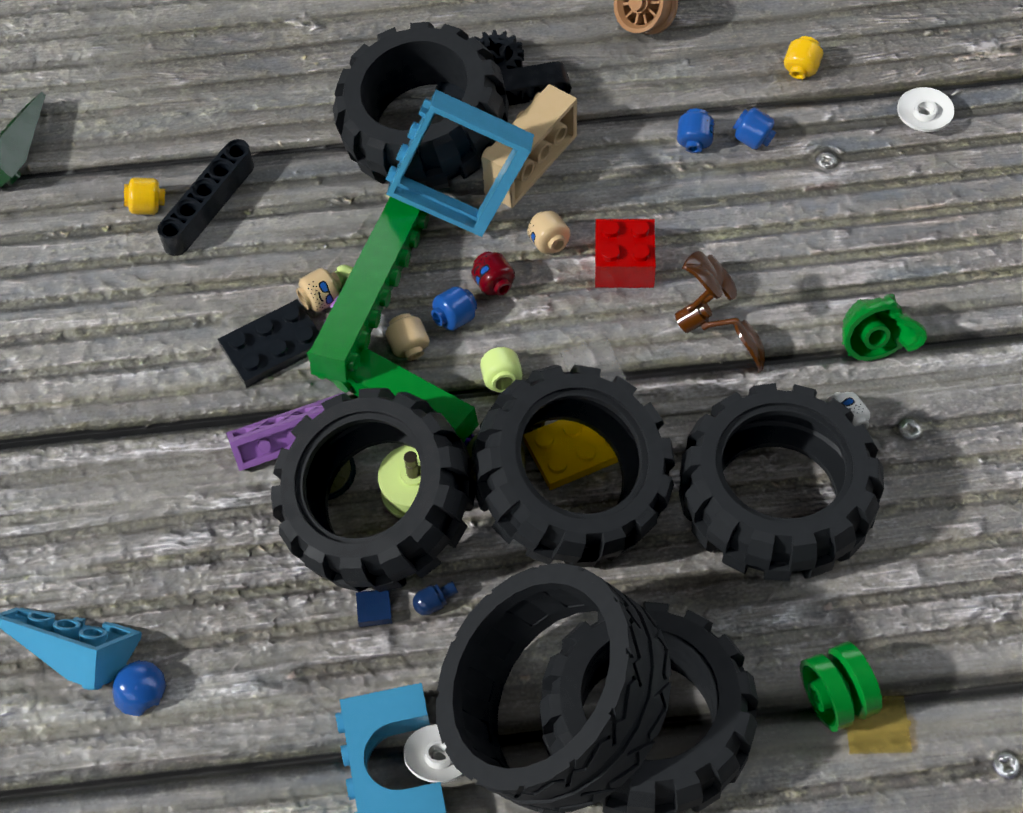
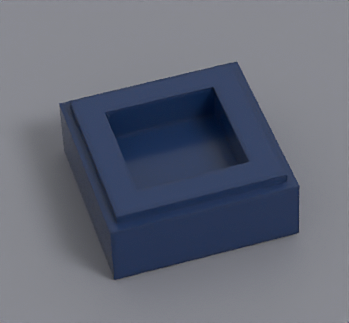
[356,590,392,627]

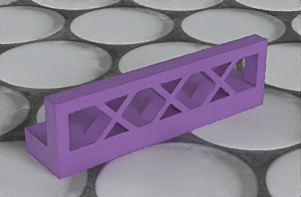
[226,392,344,471]

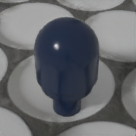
[413,581,458,616]

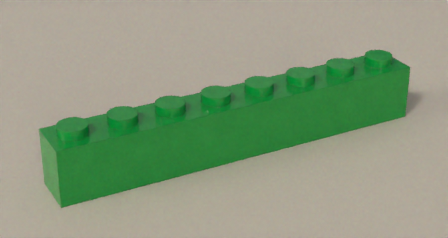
[309,197,429,383]

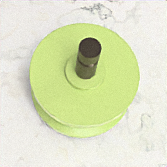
[378,445,421,519]

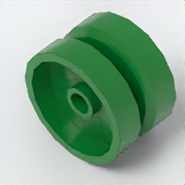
[799,641,883,732]

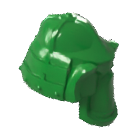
[842,294,927,361]

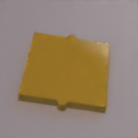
[844,696,912,754]

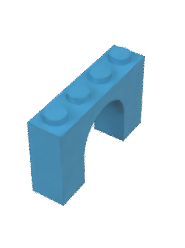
[335,683,447,813]

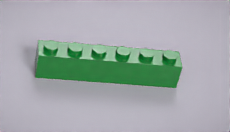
[307,349,479,442]

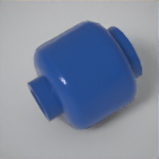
[733,107,777,150]
[677,108,715,153]
[431,286,477,331]

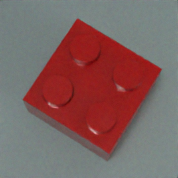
[595,219,656,288]

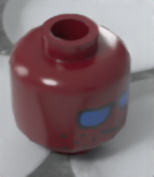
[471,251,515,296]

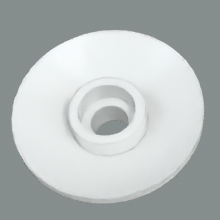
[897,87,954,132]
[404,724,464,783]

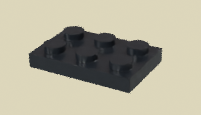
[218,299,319,388]

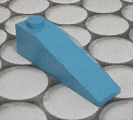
[0,607,142,690]

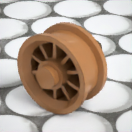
[614,0,678,35]

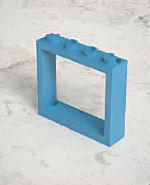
[385,90,534,237]

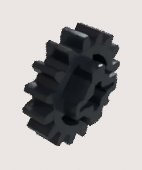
[474,30,524,71]

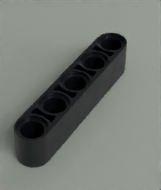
[435,61,572,106]
[157,139,254,256]

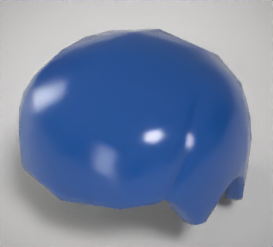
[112,660,166,716]

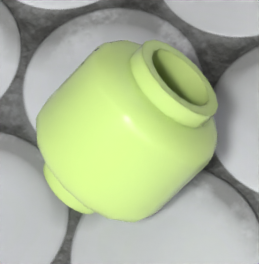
[480,347,523,393]

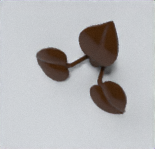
[675,251,765,373]

